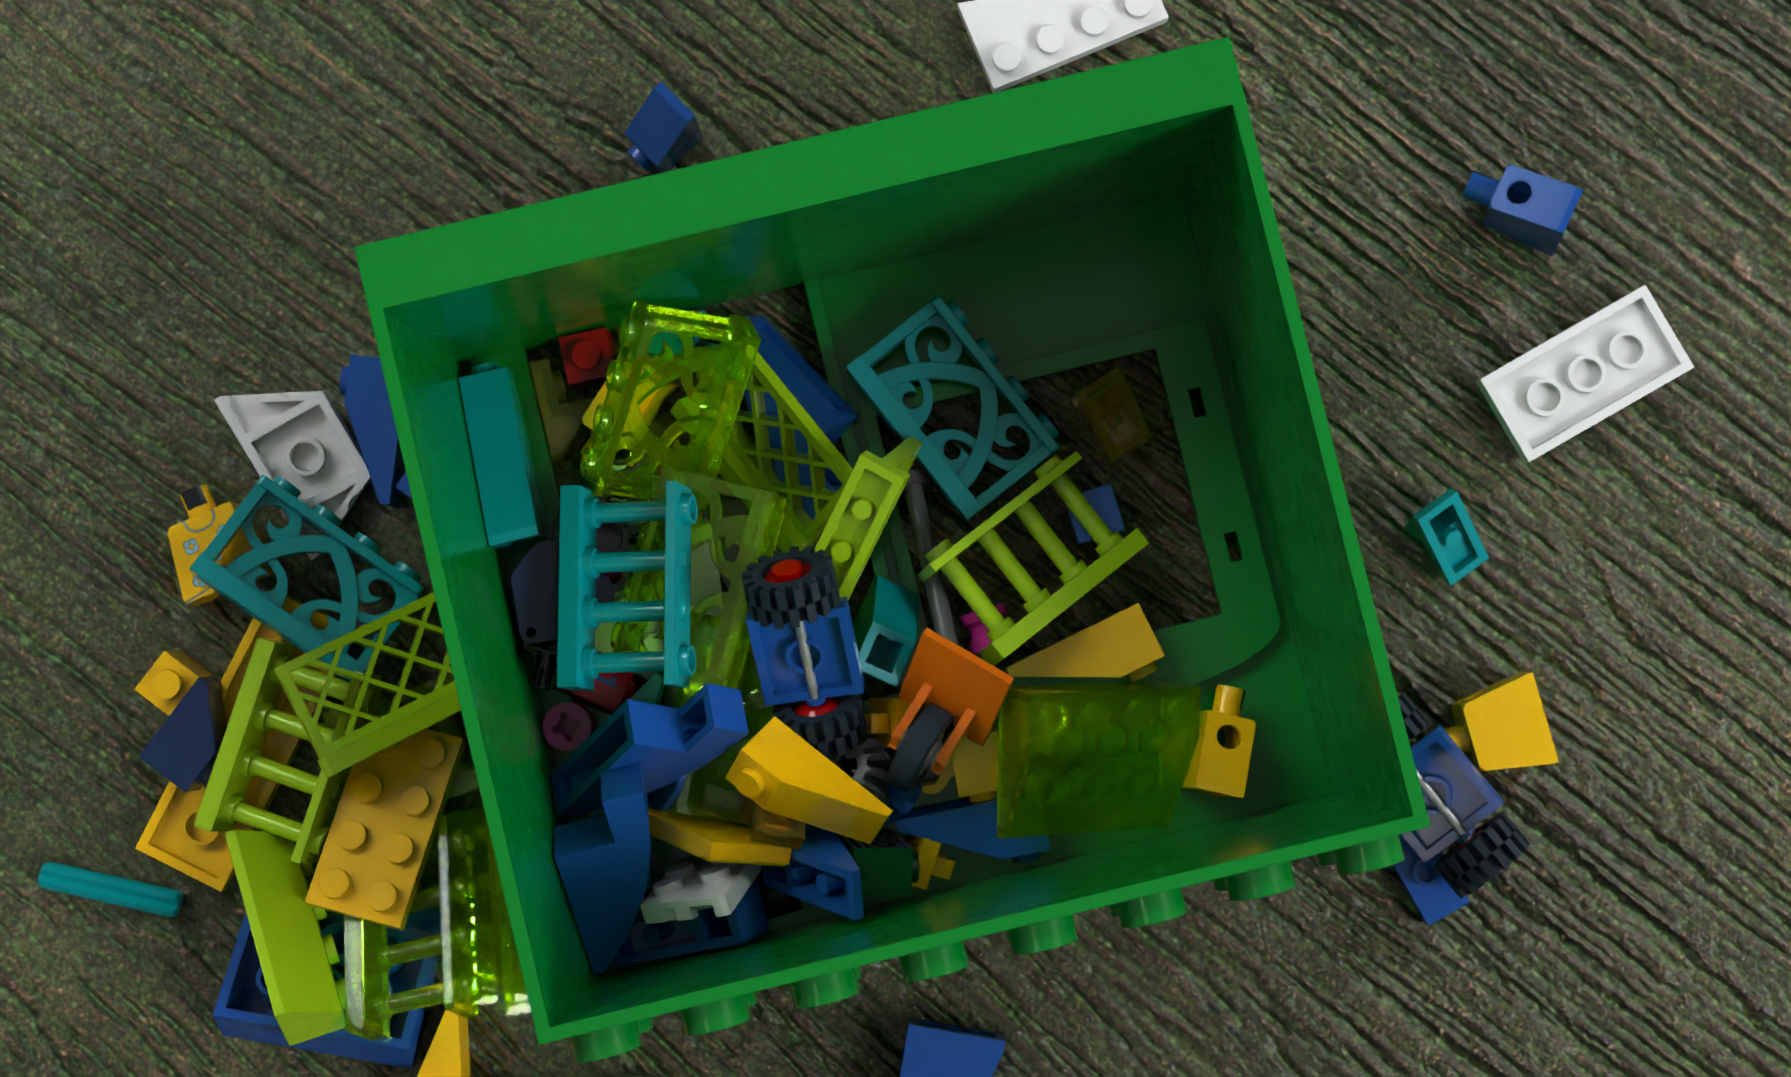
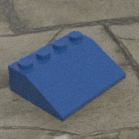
[213,906,447,1069]

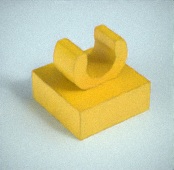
[864,698,910,747]
[905,834,956,890]

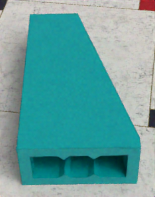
[458,362,550,551]

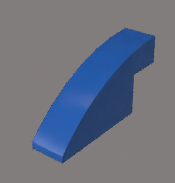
[737,315,859,520]
[551,683,749,819]
[554,763,651,974]

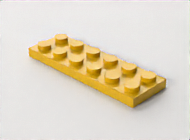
[135,588,352,892]

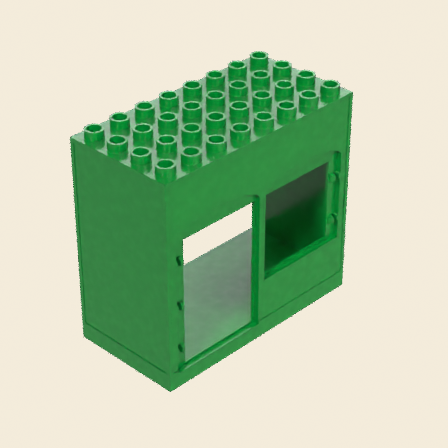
[354,36,1431,1063]

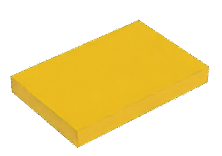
[648,806,793,867]

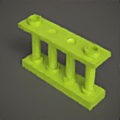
[918,451,1149,665]
[193,637,382,864]

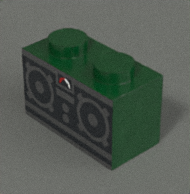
[837,828,920,898]

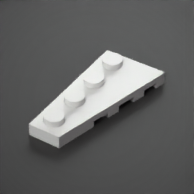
[957,0,1169,93]

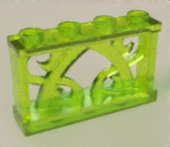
[580,300,761,512]
[610,466,789,689]

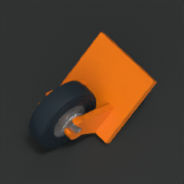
[887,628,1014,792]

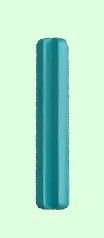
[38,862,183,917]

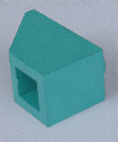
[853,575,920,687]

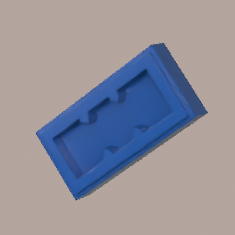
[1391,834,1470,926]

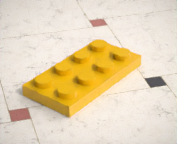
[305,714,466,931]

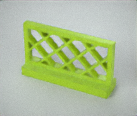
[670,332,853,553]
[815,436,923,600]
[274,592,461,778]

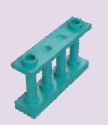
[557,480,698,691]

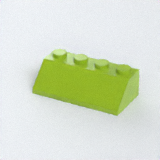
[225,830,353,1046]

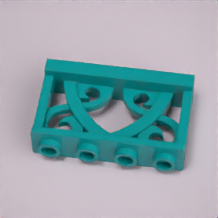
[846,295,1060,523]
[189,474,425,682]

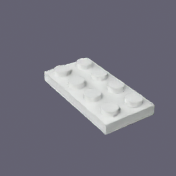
[1475,285,1694,464]

